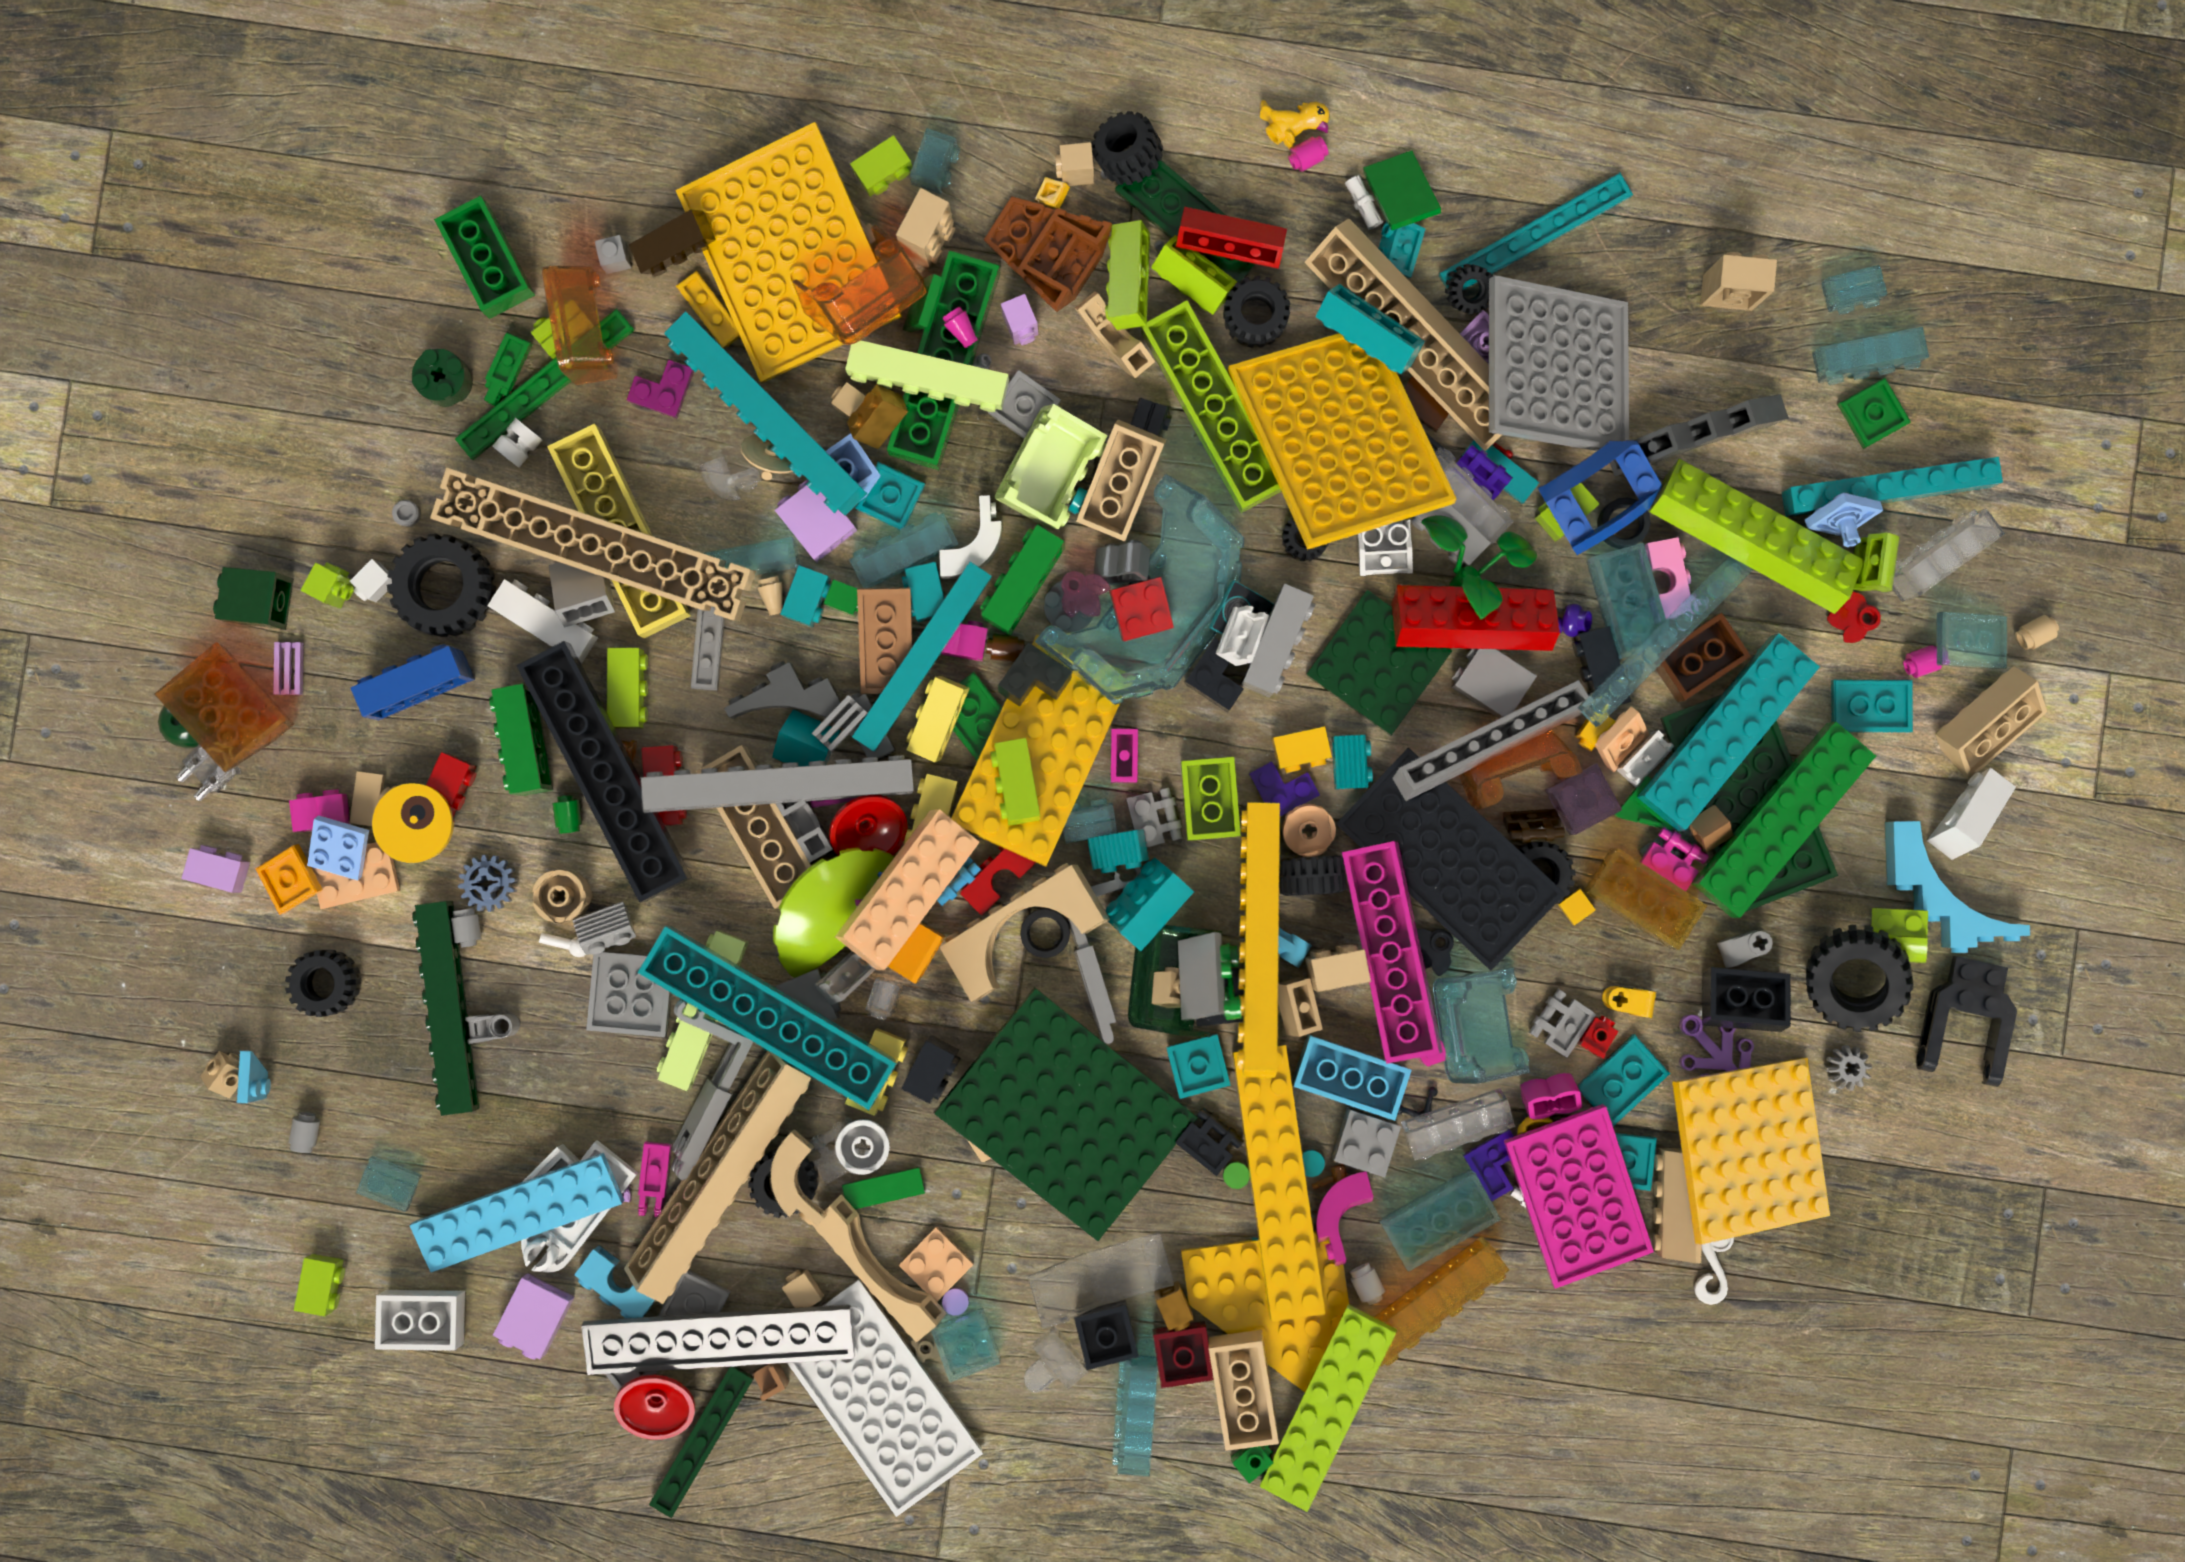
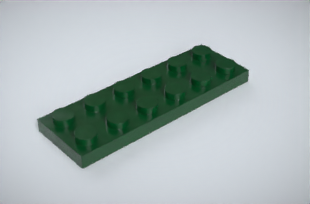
[1115,160,1257,283]

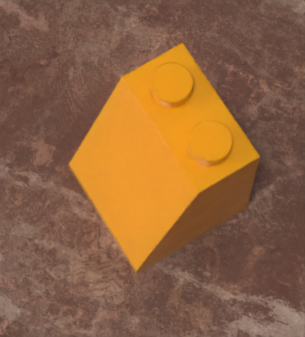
[888,922,946,984]

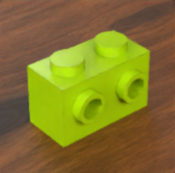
[300,562,354,609]

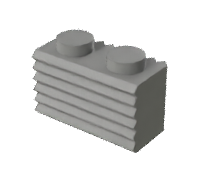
[572,901,636,955]

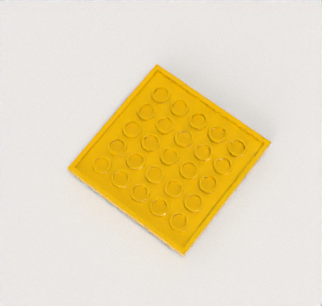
[1672,1057,1830,1245]

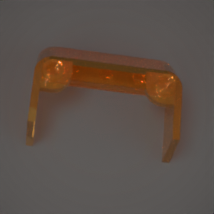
[792,225,927,345]
[542,265,617,386]

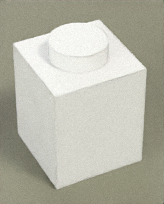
[350,559,392,602]

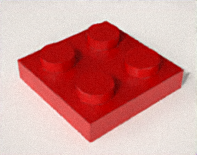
[1109,577,1174,641]

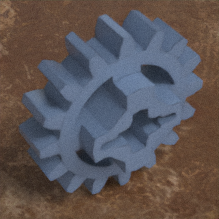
[458,855,518,912]

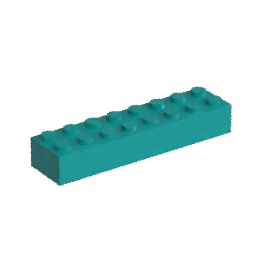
[1637,633,1820,831]

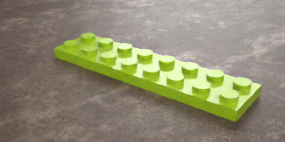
[1259,1304,1397,1512]

